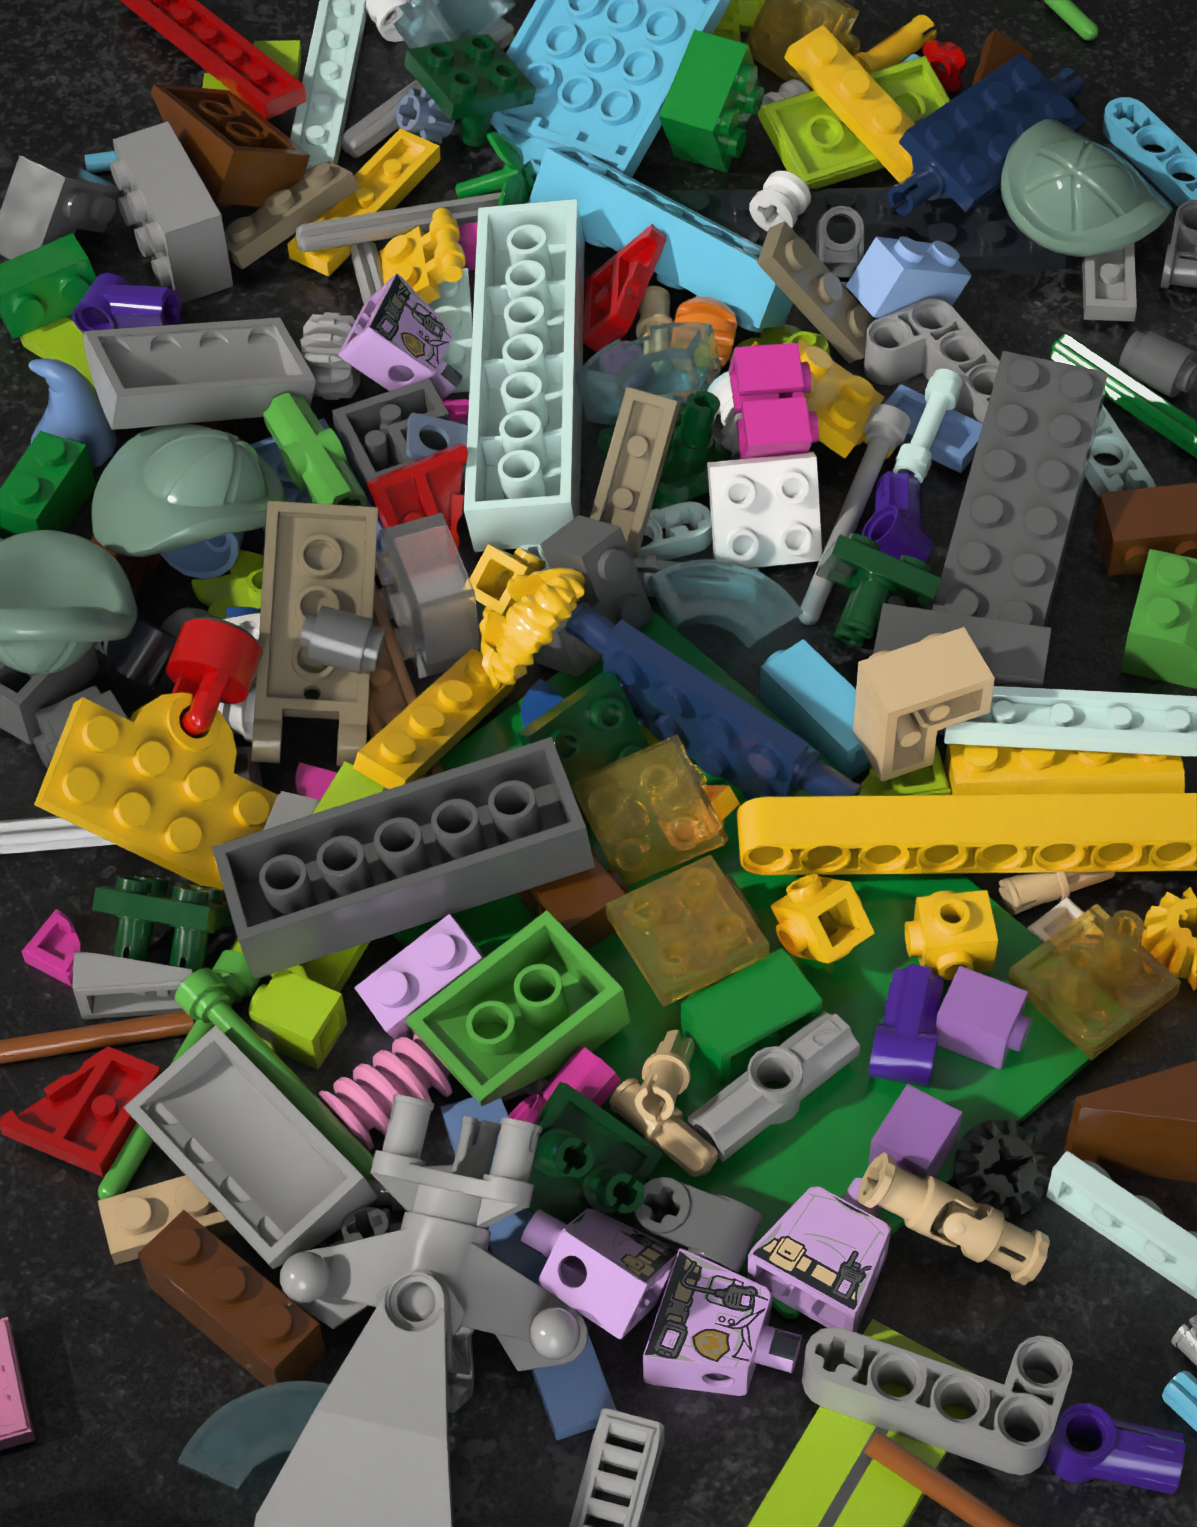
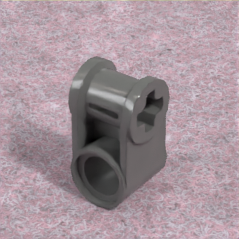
[1160,200,1197,289]
[816,206,864,303]
[635,1177,763,1274]

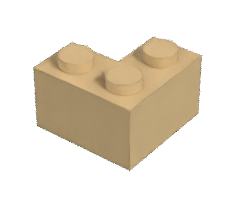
[853,627,995,782]

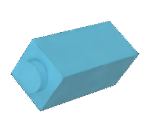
[759,639,872,779]

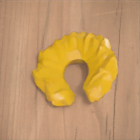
[479,567,585,689]

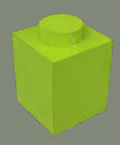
[249,969,347,1070]

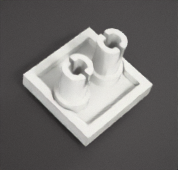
[707,452,822,569]

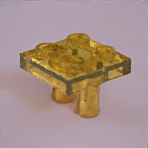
[745,0,860,91]
[570,734,728,886]
[606,855,769,1007]
[1008,904,1181,1060]

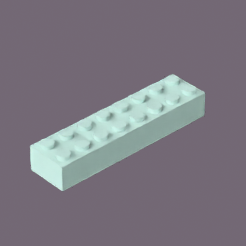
[464,199,585,552]

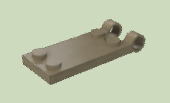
[251,501,378,766]

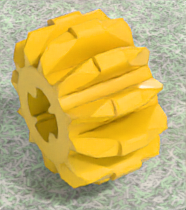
[1140,887,1197,991]

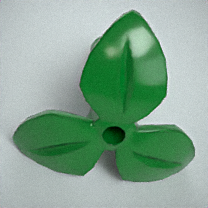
[455,132,537,206]

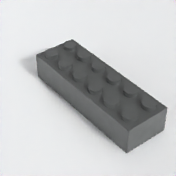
[932,351,1108,627]
[212,737,595,979]

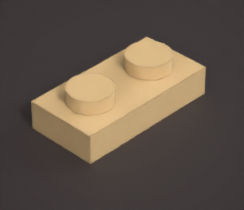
[98,1175,235,1265]

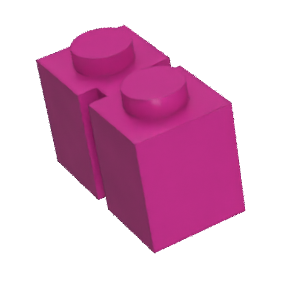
[729,343,819,459]

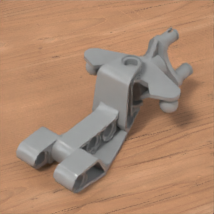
[254,1094,589,1527]

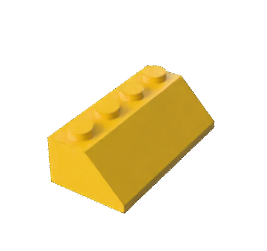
[944,744,1185,795]

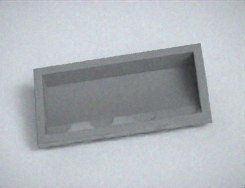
[83,318,316,430]
[123,1025,378,1269]

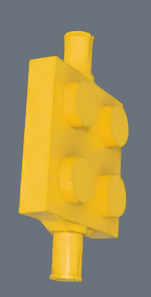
[752,339,897,459]

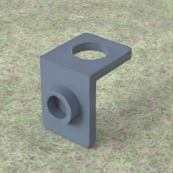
[406,413,468,484]

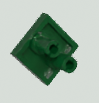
[404,34,536,147]
[597,391,733,510]
[815,533,942,648]
[517,671,660,824]
[92,875,234,972]
[523,1082,664,1225]

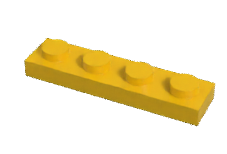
[784,25,915,183]
[287,128,441,277]
[353,648,515,789]

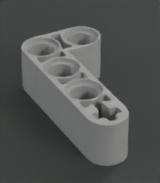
[864,298,1000,424]
[802,1327,1073,1475]

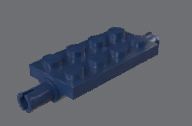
[887,52,1087,216]
[565,602,862,801]

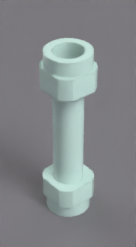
[893,369,963,484]

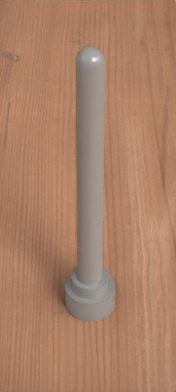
[798,404,911,625]

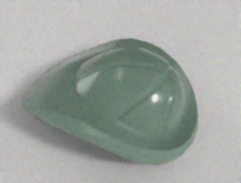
[1001,119,1173,257]
[92,424,286,557]
[0,530,138,675]

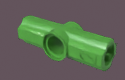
[263,392,368,507]

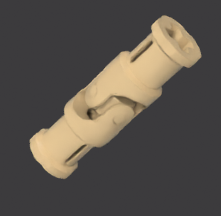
[858,1152,1050,1285]

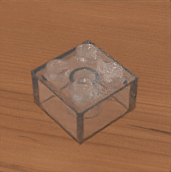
[375,513,480,678]

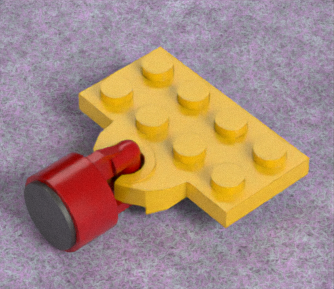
[34,617,278,897]

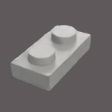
[1082,243,1137,321]

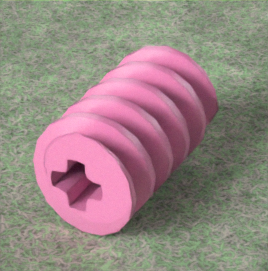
[317,1031,453,1151]

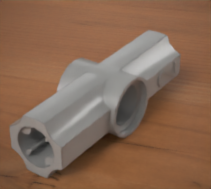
[688,1011,860,1162]

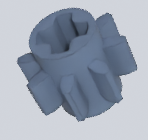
[396,88,455,145]

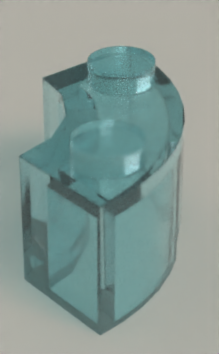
[393,0,516,49]
[576,322,721,426]
[647,559,803,649]
[177,1381,330,1492]

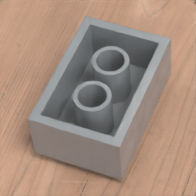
[110,121,233,304]

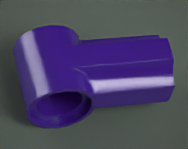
[72,273,182,334]
[862,471,933,562]
[868,964,944,1088]
[1046,1403,1185,1495]

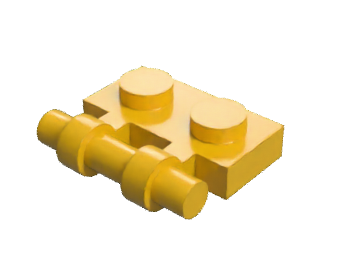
[379,208,465,305]

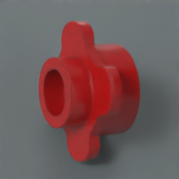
[923,40,967,92]

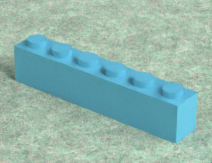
[528,147,793,332]

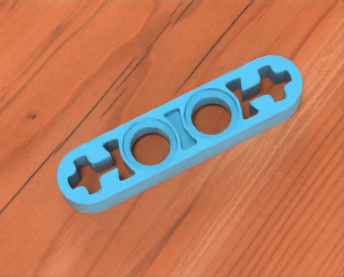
[1102,97,1197,207]

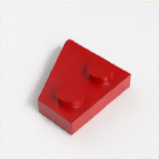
[582,224,666,353]
[366,443,468,582]
[0,1046,162,1177]

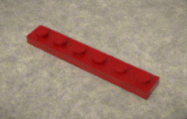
[120,0,307,120]

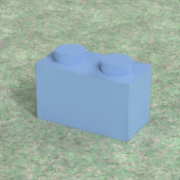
[846,237,972,318]

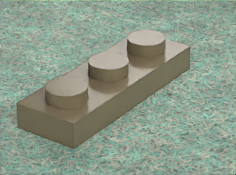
[224,161,359,269]
[757,221,875,363]
[590,387,681,558]

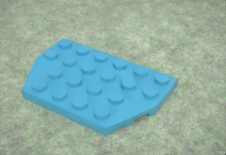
[490,0,731,178]

